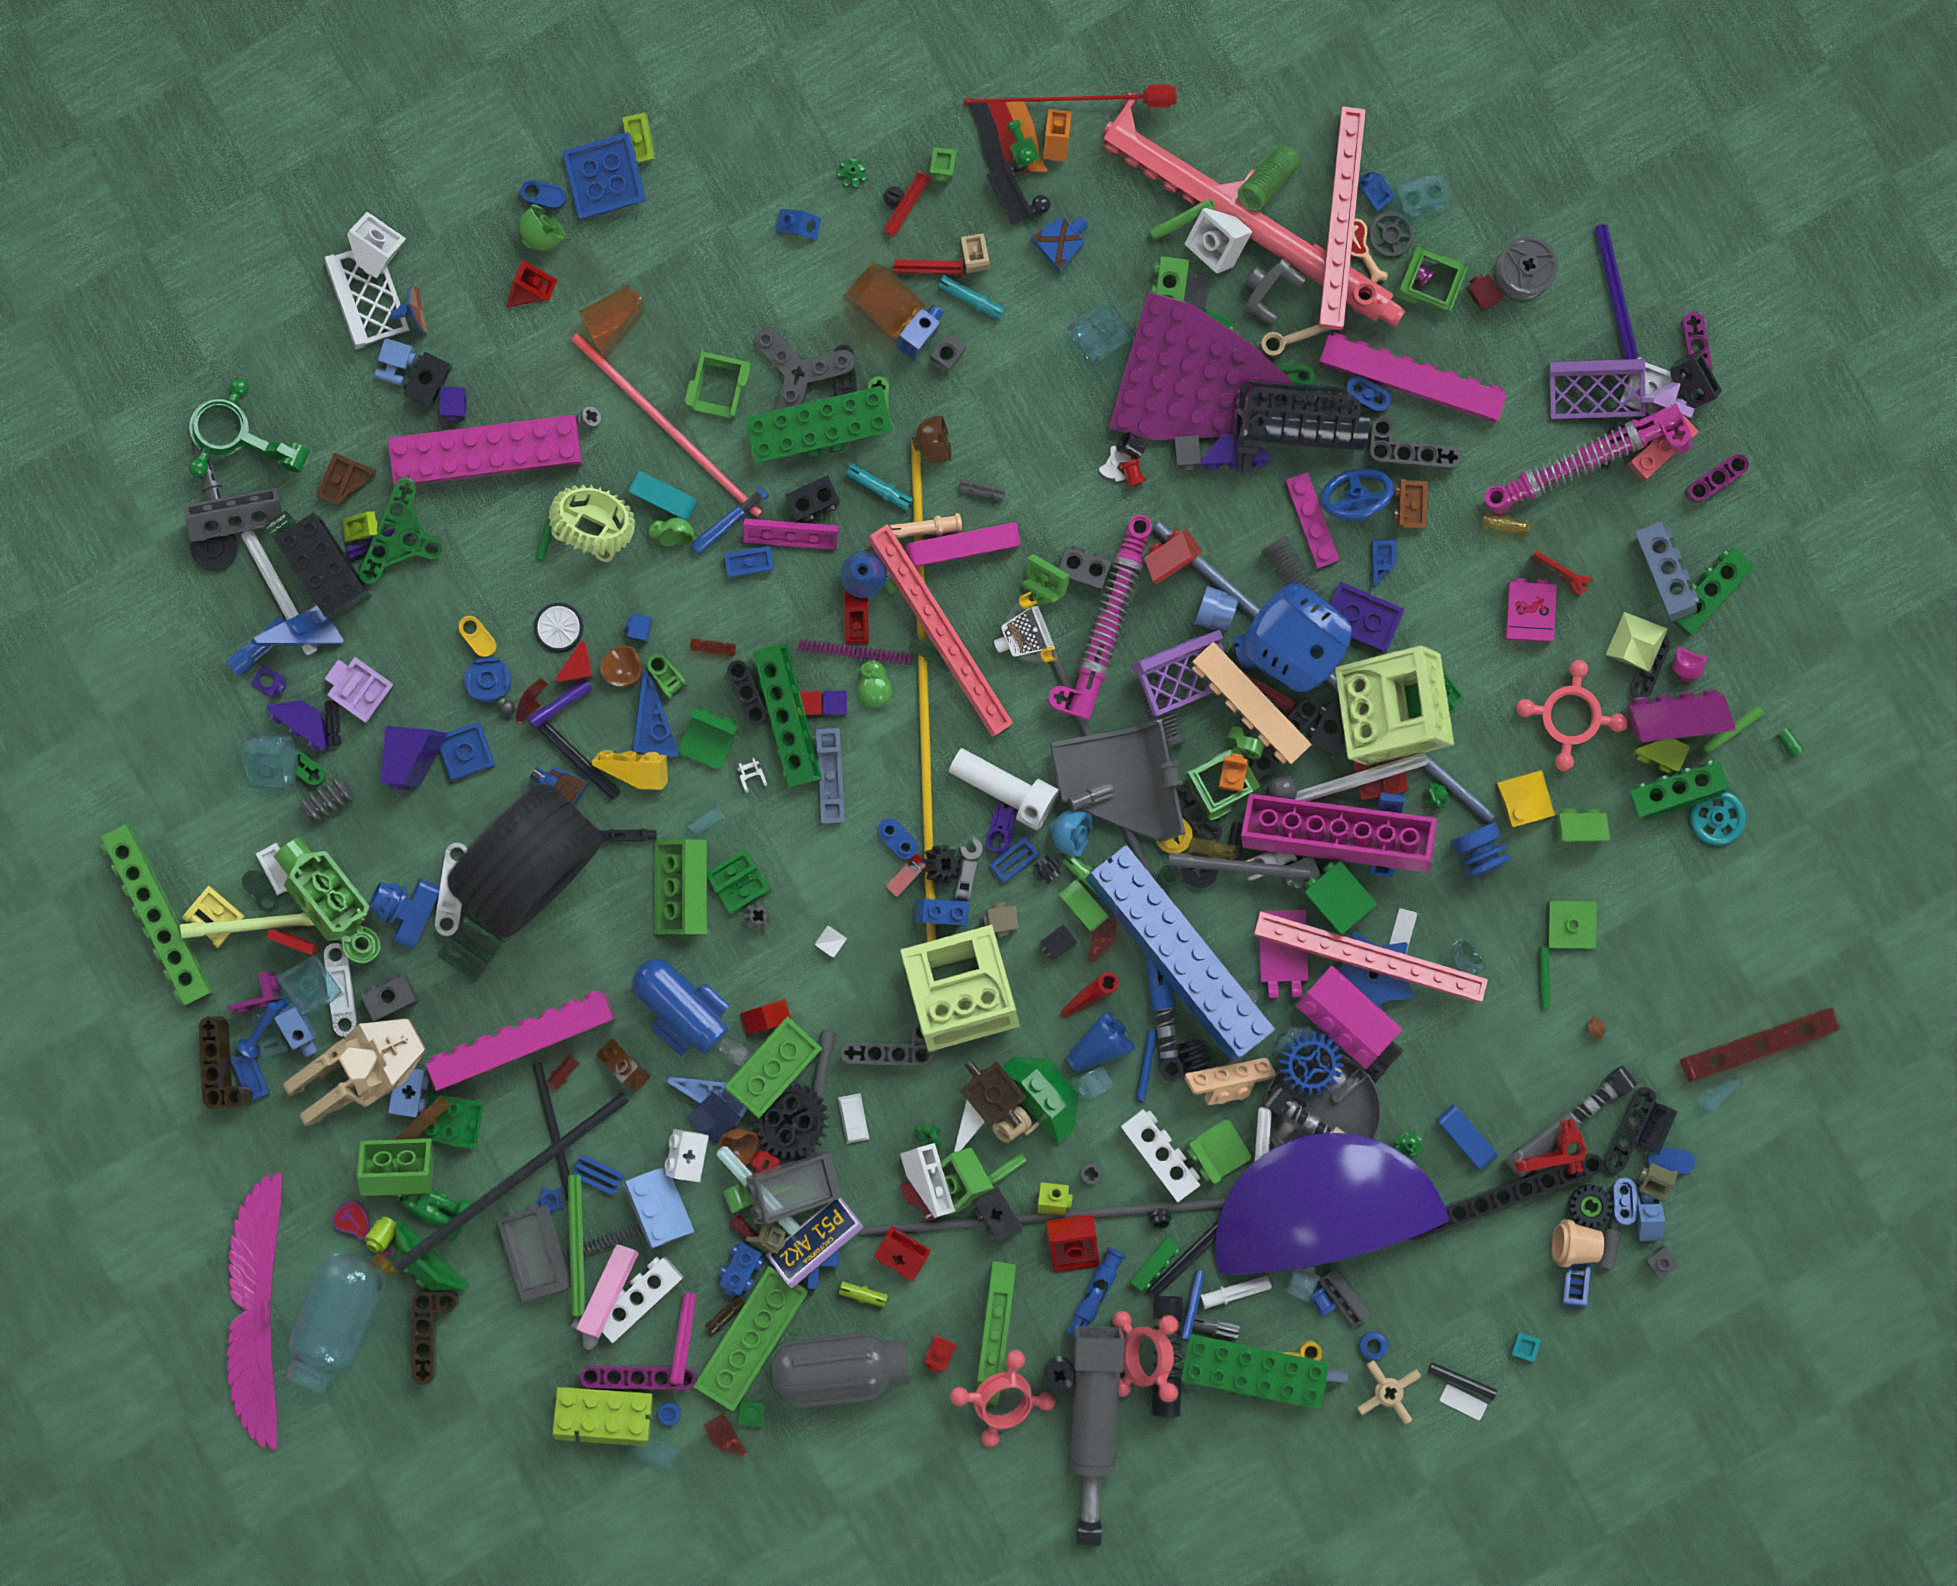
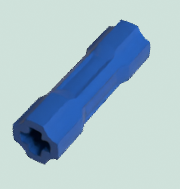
[226,616,285,676]

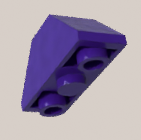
[1200,434,1271,470]
[266,700,329,752]

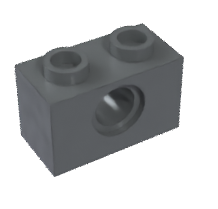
[361,973,419,1021]

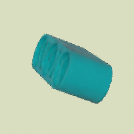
[627,470,697,521]

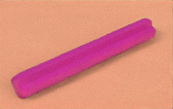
[670,1292,696,1385]

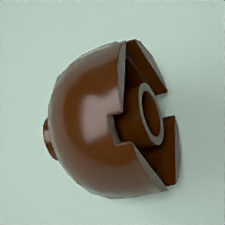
[912,416,952,463]

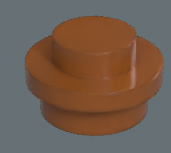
[1587,1016,1606,1039]

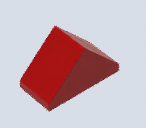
[555,640,593,683]
[740,999,792,1035]

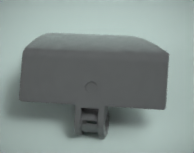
[1050,719,1185,842]

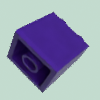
[380,726,447,791]

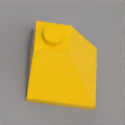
[1497,770,1555,828]

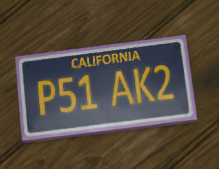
[766,1198,864,1288]

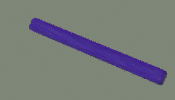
[1595,224,1638,359]

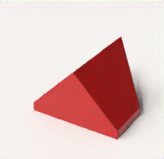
[507,261,558,308]

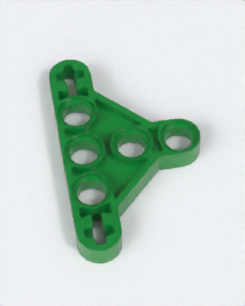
[359,477,442,584]

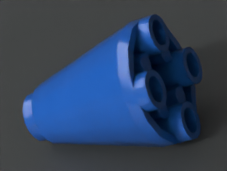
[840,552,887,598]
[1066,1012,1135,1072]

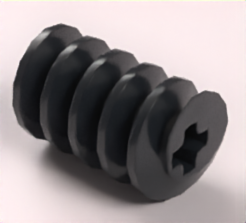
[1177,1038,1212,1090]
[1044,1356,1075,1391]

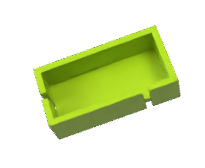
[553,1387,654,1447]

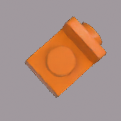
[1219,754,1248,792]

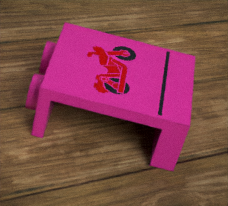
[1504,578,1557,643]

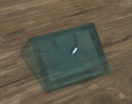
[276,955,342,1016]

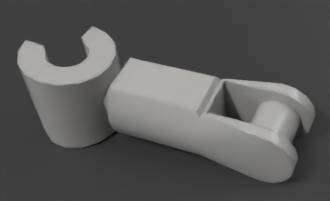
[955,837,983,902]

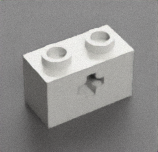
[664,1129,708,1182]

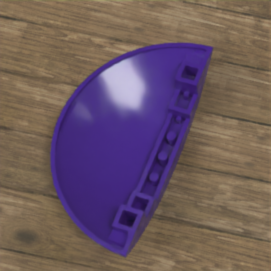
[1216,1133,1450,1274]

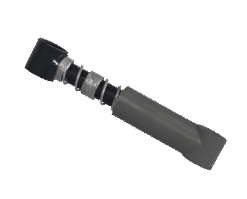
[1504,1065,1638,1179]

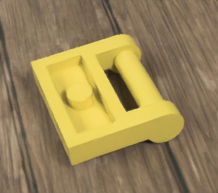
[182,886,246,948]

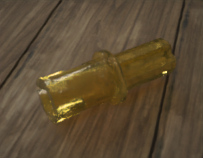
[1189,838,1237,860]

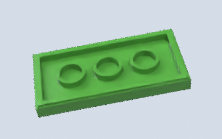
[723,1016,822,1118]

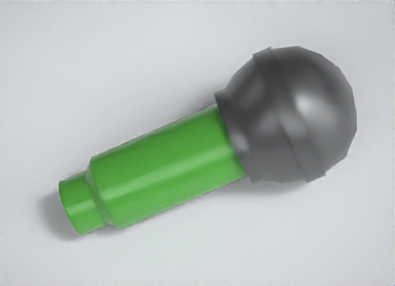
[496,697,515,716]

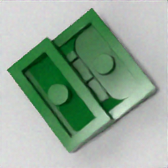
[707,849,771,916]

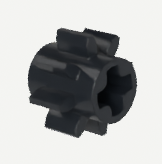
[1033,855,1062,884]

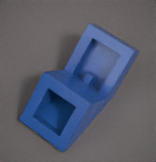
[808,1248,840,1289]

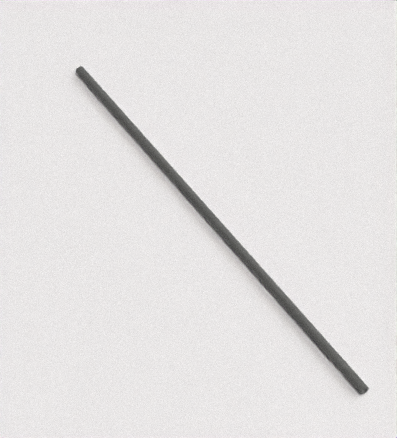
[860,1198,1226,1236]

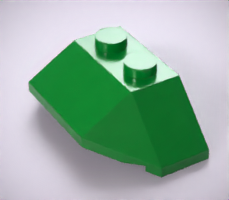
[1002,1057,1079,1144]
[396,1220,470,1291]

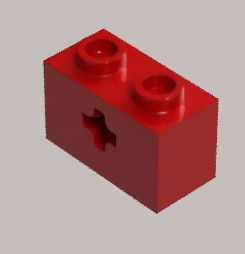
[873,1226,932,1281]

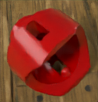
[749,1149,781,1182]

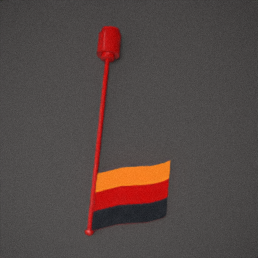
[964,84,1177,173]

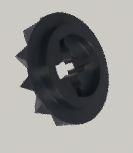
[1181,851,1218,888]

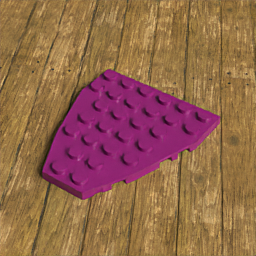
[1108,291,1292,440]

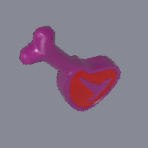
[332,1200,392,1265]

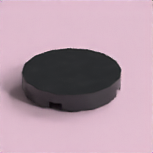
[191,533,238,571]

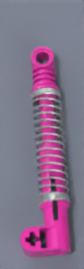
[1484,403,1693,515]
[1047,515,1152,721]

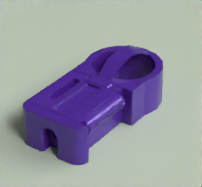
[986,803,1019,853]

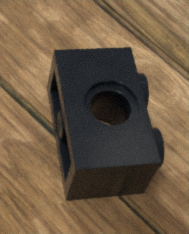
[403,352,453,408]
[1306,701,1345,756]

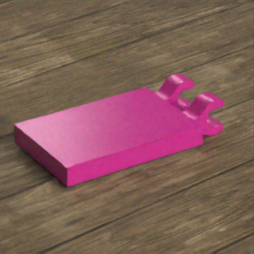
[1258,910,1308,998]

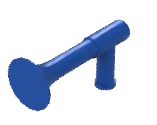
[237,998,288,1058]

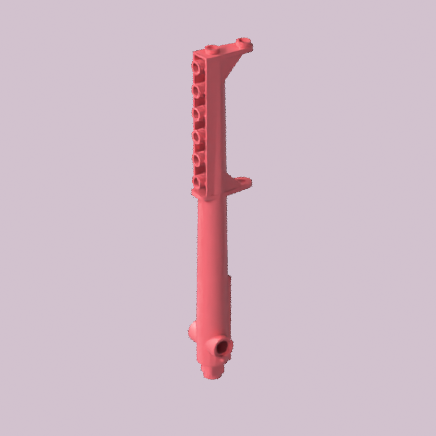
[1103,92,1405,327]

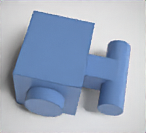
[374,338,416,386]

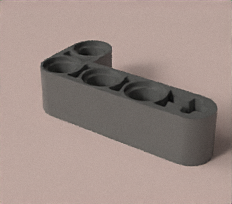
[1368,417,1462,470]
[840,1021,933,1066]

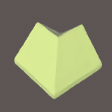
[1606,612,1668,672]

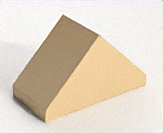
[961,233,990,273]

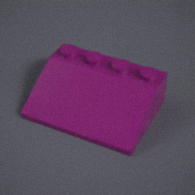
[1627,689,1736,742]

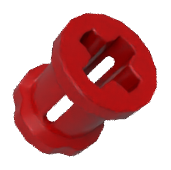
[1119,459,1147,488]

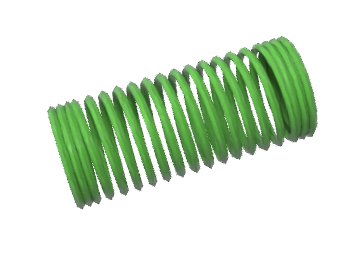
[1237,145,1300,211]

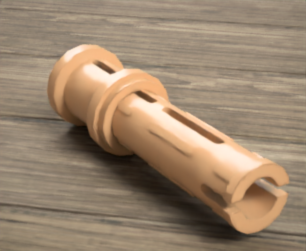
[890,513,962,538]

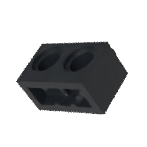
[1670,350,1722,408]
[785,475,840,523]

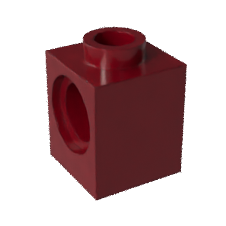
[1466,273,1504,313]

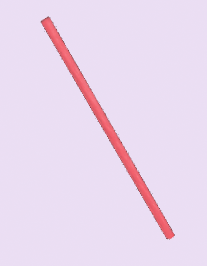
[571,333,762,518]

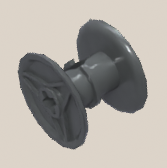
[1494,236,1558,301]

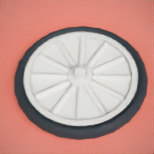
[534,602,584,652]

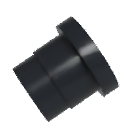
[1116,431,1146,459]

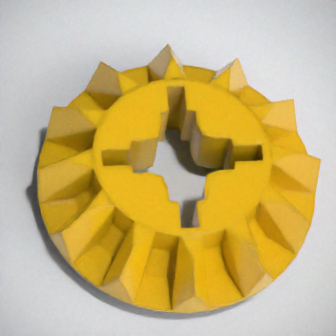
[1156,818,1193,853]

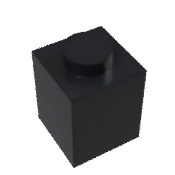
[1040,924,1078,960]

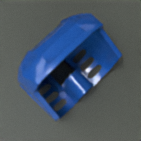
[1243,583,1352,693]

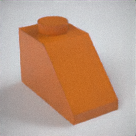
[1043,109,1072,161]

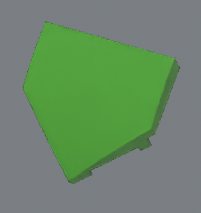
[1021,554,1070,608]

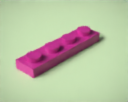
[1285,472,1339,569]
[743,519,838,550]

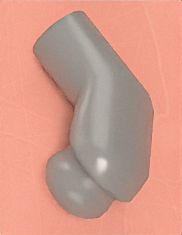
[571,1316,599,1350]

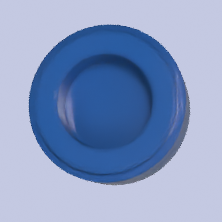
[657,1402,681,1426]

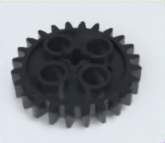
[754,1083,830,1160]

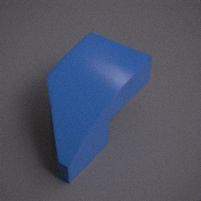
[1372,539,1396,585]

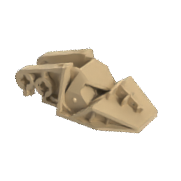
[283,1019,426,1126]

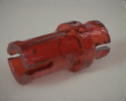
[546,1054,580,1091]

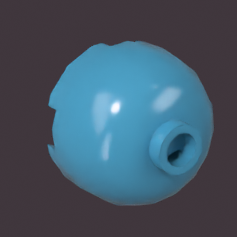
[1050,810,1093,857]

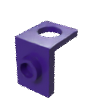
[251,664,287,699]

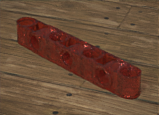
[1679,1007,1841,1082]

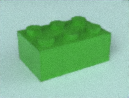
[357,1139,434,1196]

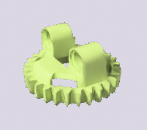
[548,484,635,562]

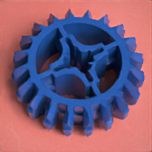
[1279,1031,1343,1096]

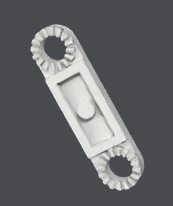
[435,843,467,936]
[323,943,358,1037]

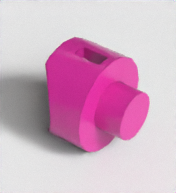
[1672,647,1707,682]

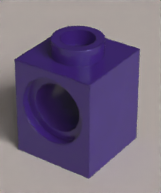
[440,386,467,422]

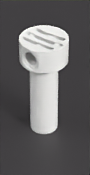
[949,748,1059,831]

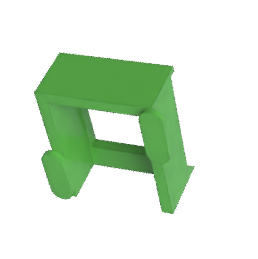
[1394,246,1468,312]
[685,351,751,420]
[1186,746,1260,821]

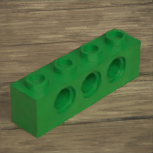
[1668,547,1756,636]

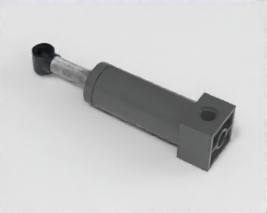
[1070,1326,1125,1546]

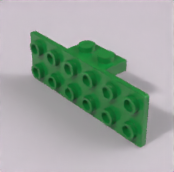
[745,386,892,463]
[1181,1334,1329,1409]

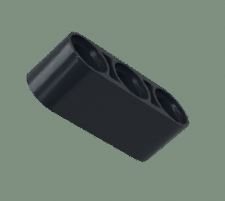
[727,660,767,726]

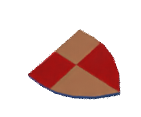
[391,286,428,334]

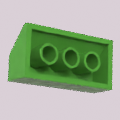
[654,839,707,934]

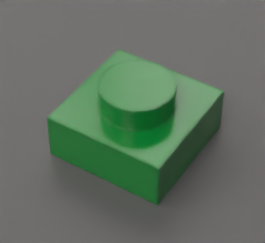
[738,1399,765,1427]

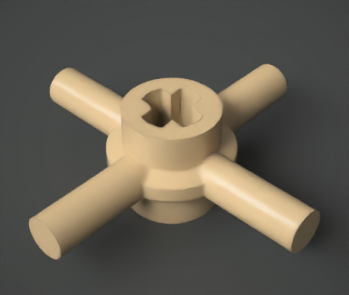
[1357,1360,1421,1425]

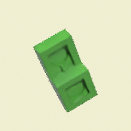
[1059,879,1109,932]

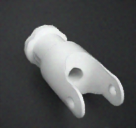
[1246,851,1297,880]

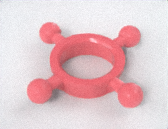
[1516,660,1628,771]
[1113,1311,1178,1402]
[950,1350,1056,1448]

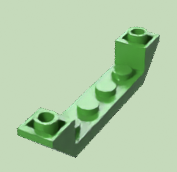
[976,1261,1016,1405]

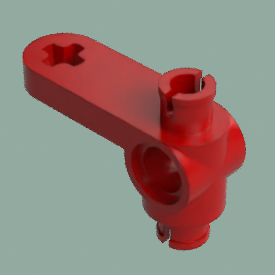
[1514,1119,1586,1174]

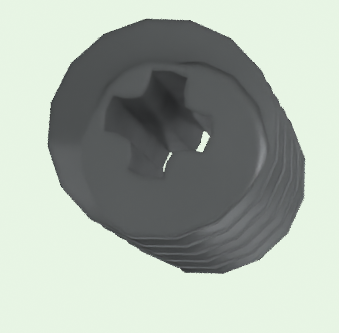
[300,777,354,824]

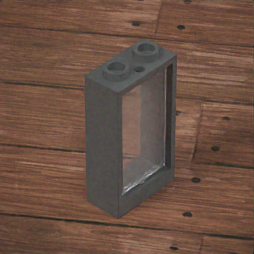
[746,1151,842,1224]
[497,1203,571,1302]

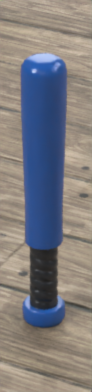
[691,486,769,554]

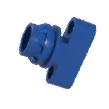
[368,878,440,949]

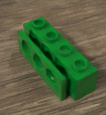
[1630,760,1730,822]

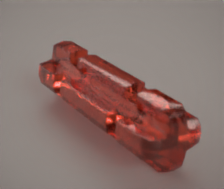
[690,638,736,657]

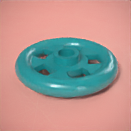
[1690,792,1746,846]

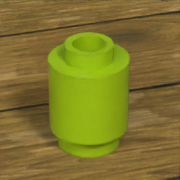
[364,1216,396,1253]

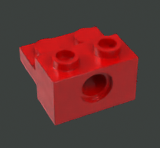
[1353,758,1409,800]

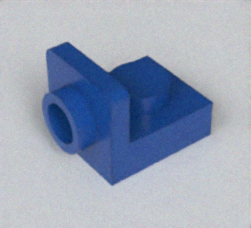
[1357,171,1396,211]

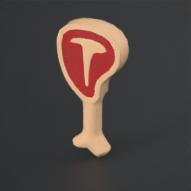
[1351,219,1388,283]

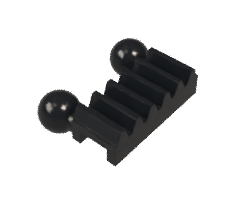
[986,155,1051,225]

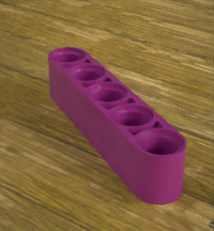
[580,1364,697,1390]

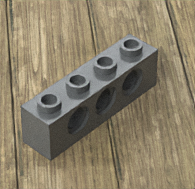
[183,488,284,542]

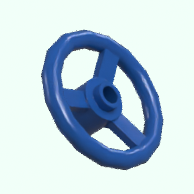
[1320,468,1394,522]

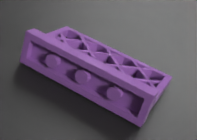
[1550,359,1646,419]
[1131,629,1225,717]

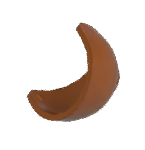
[600,645,642,687]
[719,1129,759,1167]

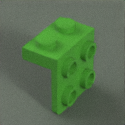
[1187,1120,1251,1184]

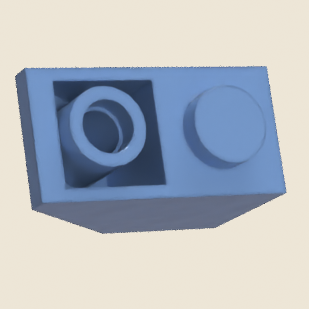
[1636,1187,1665,1241]

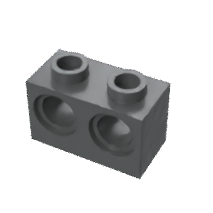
[1059,545,1111,591]

